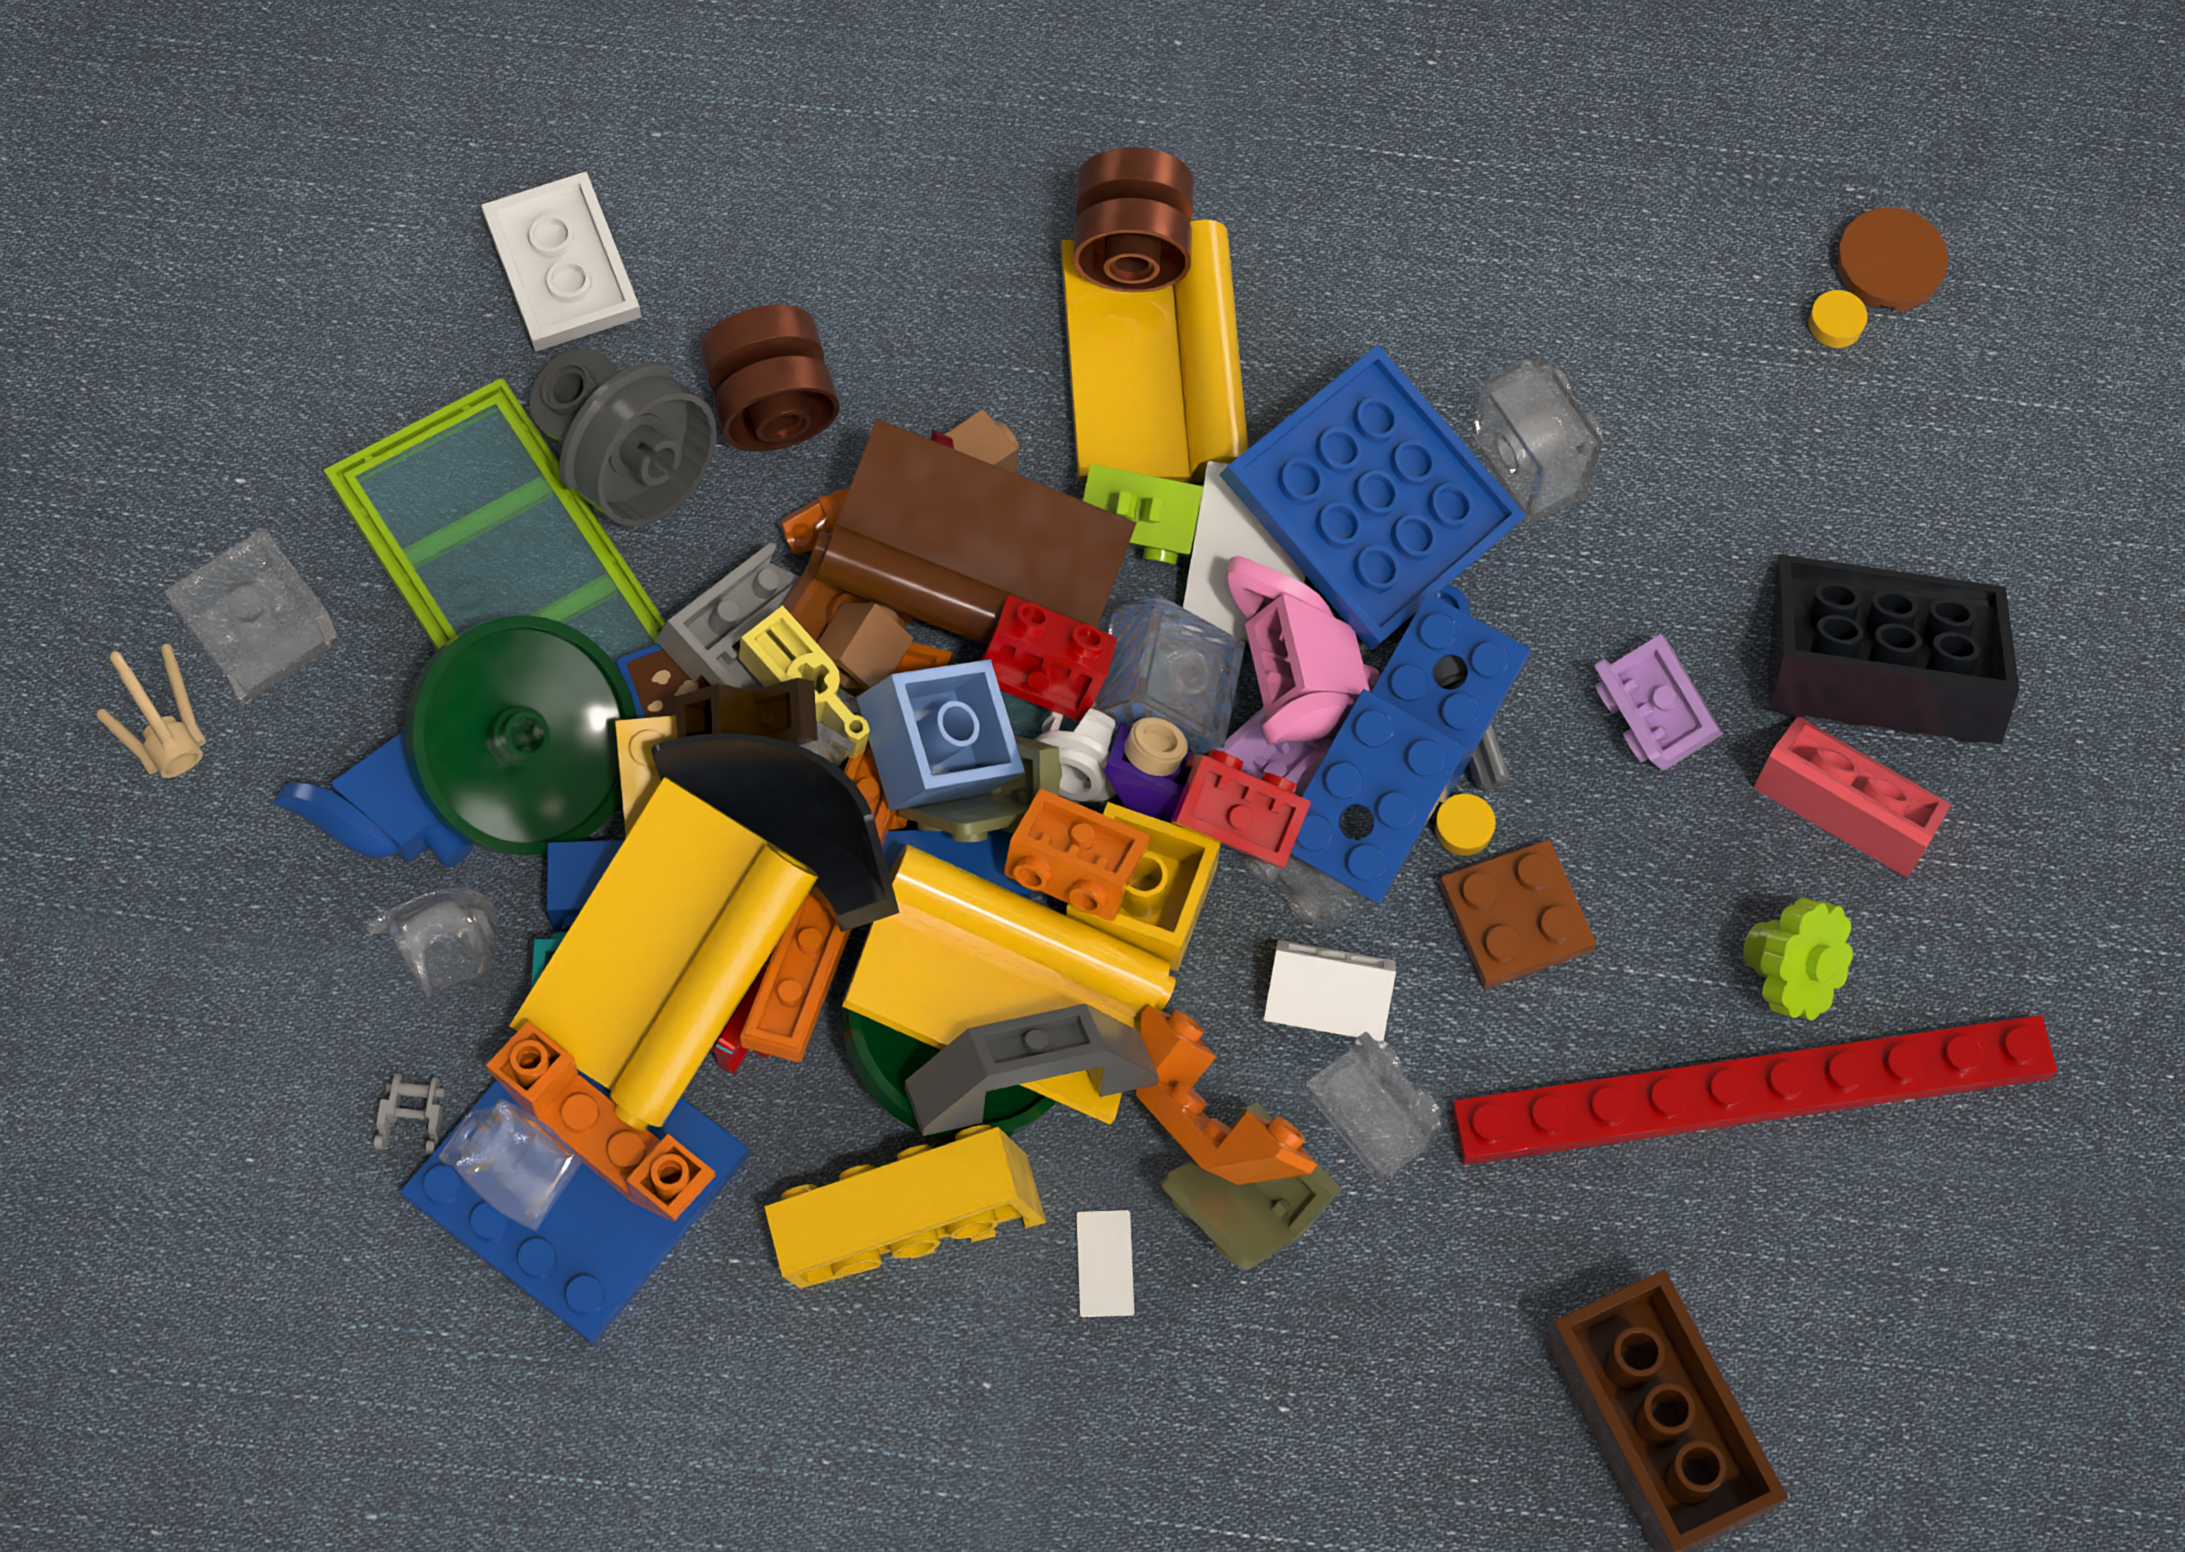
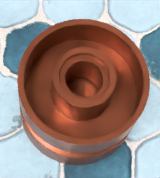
[1073,147,1194,292]
[700,305,840,451]

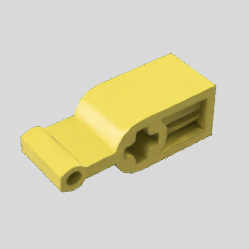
[739,605,870,759]

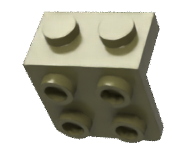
[898,735,1062,842]
[1161,1102,1342,1270]

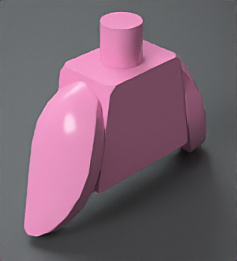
[1227,556,1380,745]

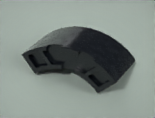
[651,733,900,932]

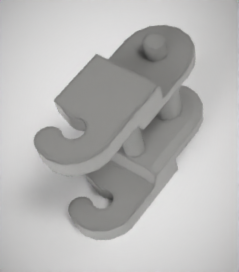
[374,1073,445,1155]

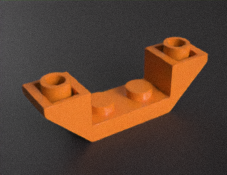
[1136,1004,1318,1185]
[486,1021,716,1222]

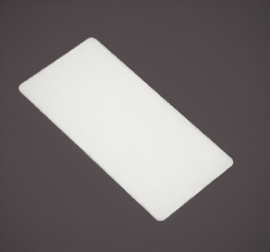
[1077,1210,1134,1317]

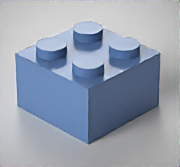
[856,659,1025,811]

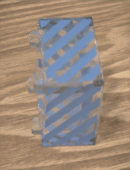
[1092,594,1245,755]

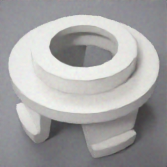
[1035,708,1117,802]

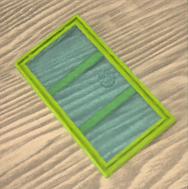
[324,378,666,662]

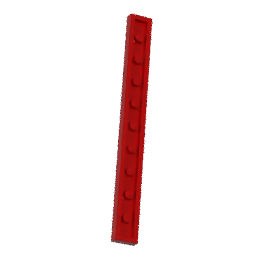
[1451,1015,2058,1165]

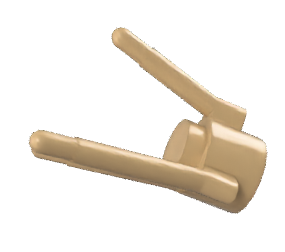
[96,644,206,778]

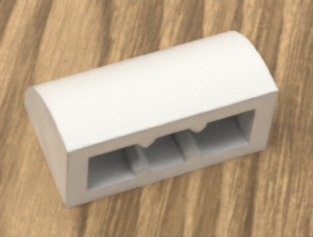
[1264,940,1396,1042]

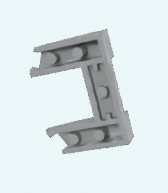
[655,543,862,772]

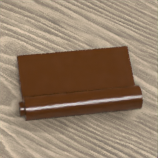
[808,419,1137,646]

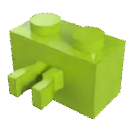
[1083,464,1204,565]

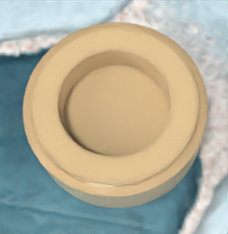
[1124,717,1188,776]

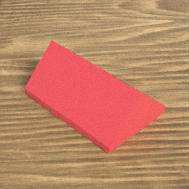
[1753,717,1952,878]

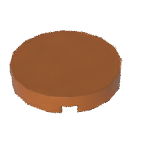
[1836,208,1949,311]

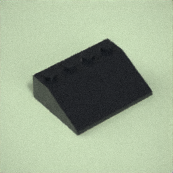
[1768,554,2019,745]

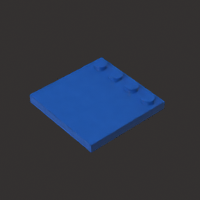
[1219,344,1526,651]
[400,1069,750,1346]

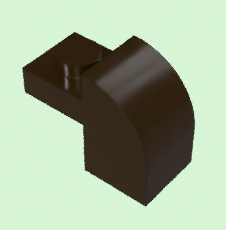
[675,677,818,745]

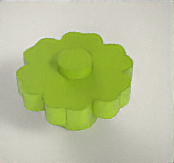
[1743,897,1853,1021]

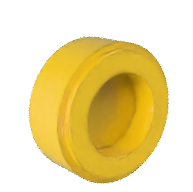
[1808,290,1868,348]
[1434,794,1496,856]

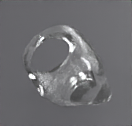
[366,887,497,999]

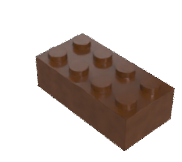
[1544,1269,1788,1552]

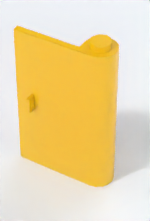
[1060,219,1248,483]
[509,777,818,1131]
[842,844,1176,1125]

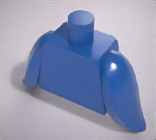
[272,730,474,868]

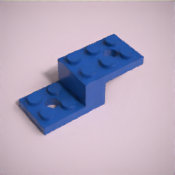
[1290,593,1532,905]

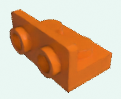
[1004,788,1151,921]

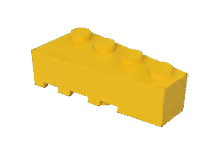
[764,1125,1046,1289]

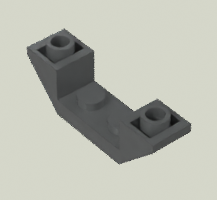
[904,1004,1159,1136]

